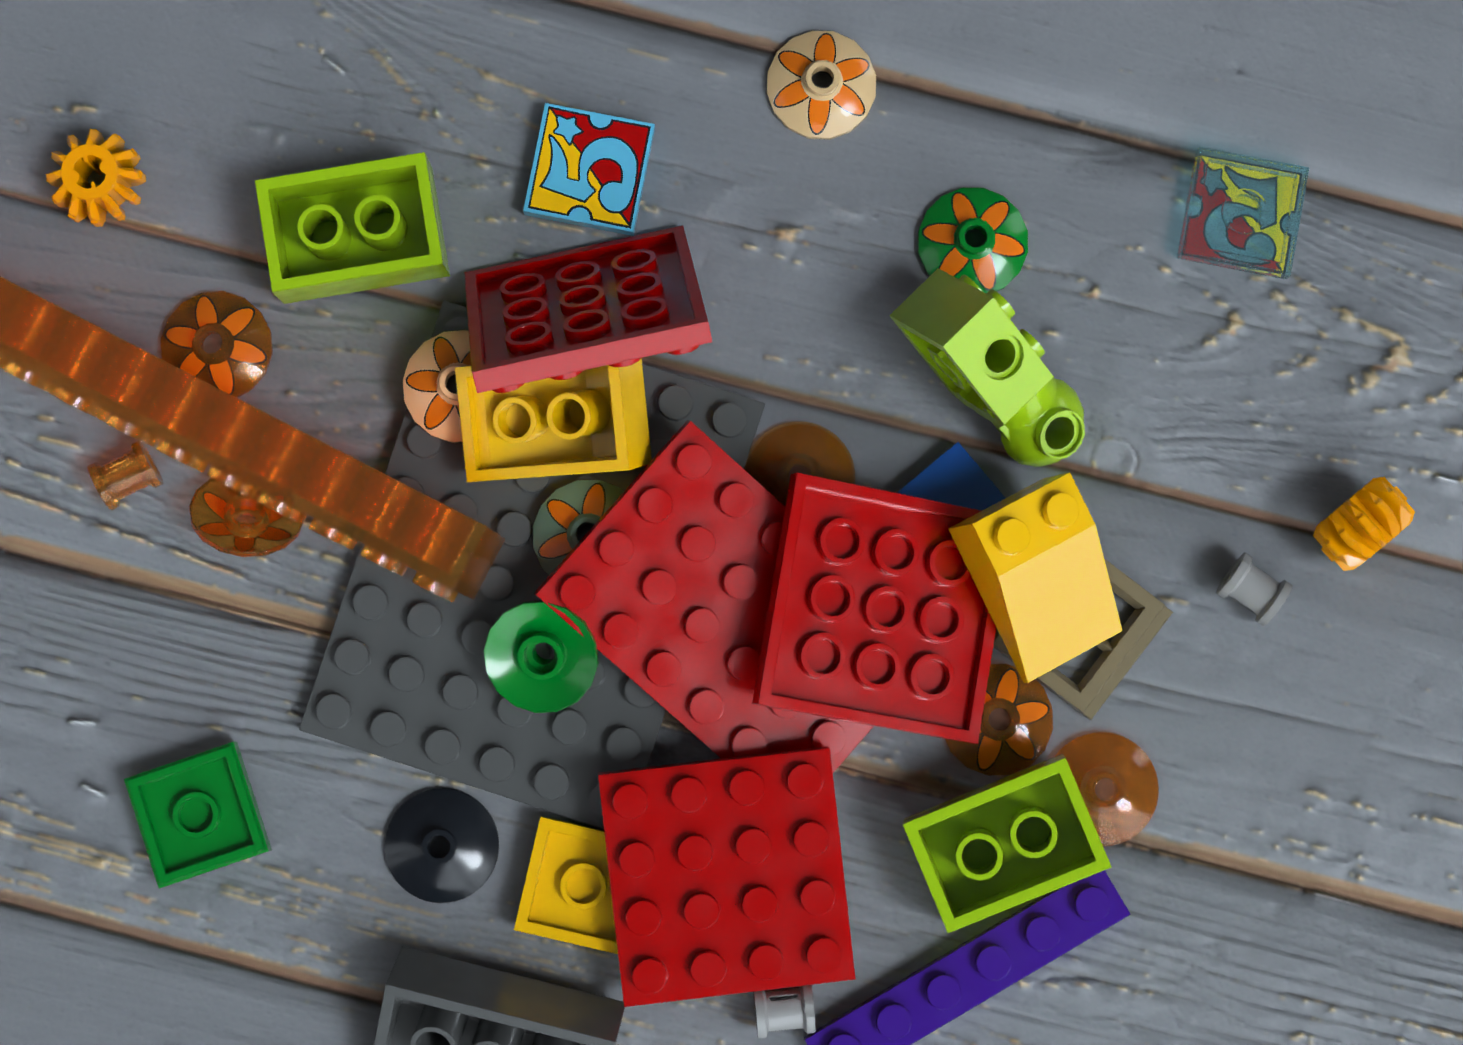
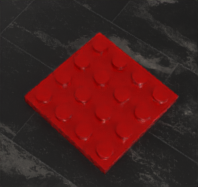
[464,225,712,393]
[752,473,996,744]
[598,746,856,1007]

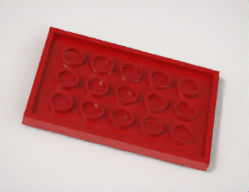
[534,420,874,773]

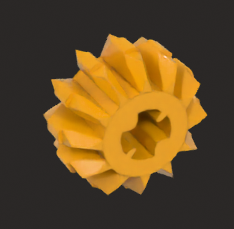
[45,129,146,227]
[1313,477,1415,571]

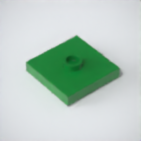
[124,742,272,889]

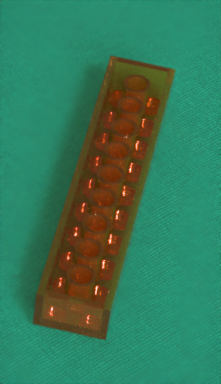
[0,276,505,603]

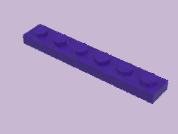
[804,870,1131,1045]

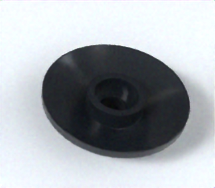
[385,788,499,903]

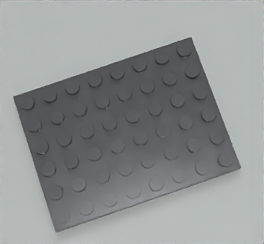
[299,300,765,829]

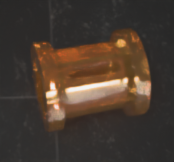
[87,440,164,511]

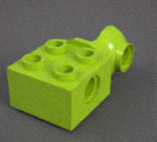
[889,269,1085,467]

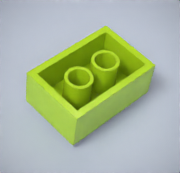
[255,152,450,304]
[903,754,1112,933]

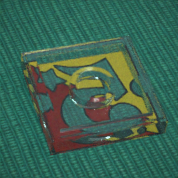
[1177,147,1309,279]

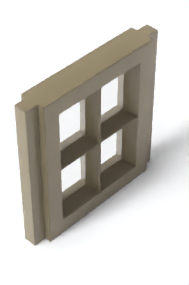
[993,558,1173,720]

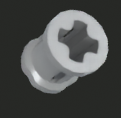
[1216,552,1293,626]
[753,985,816,1039]

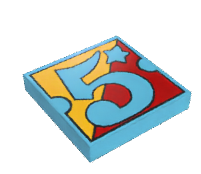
[523,103,655,236]

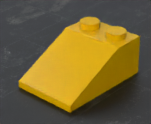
[455,358,652,482]
[948,472,1123,683]

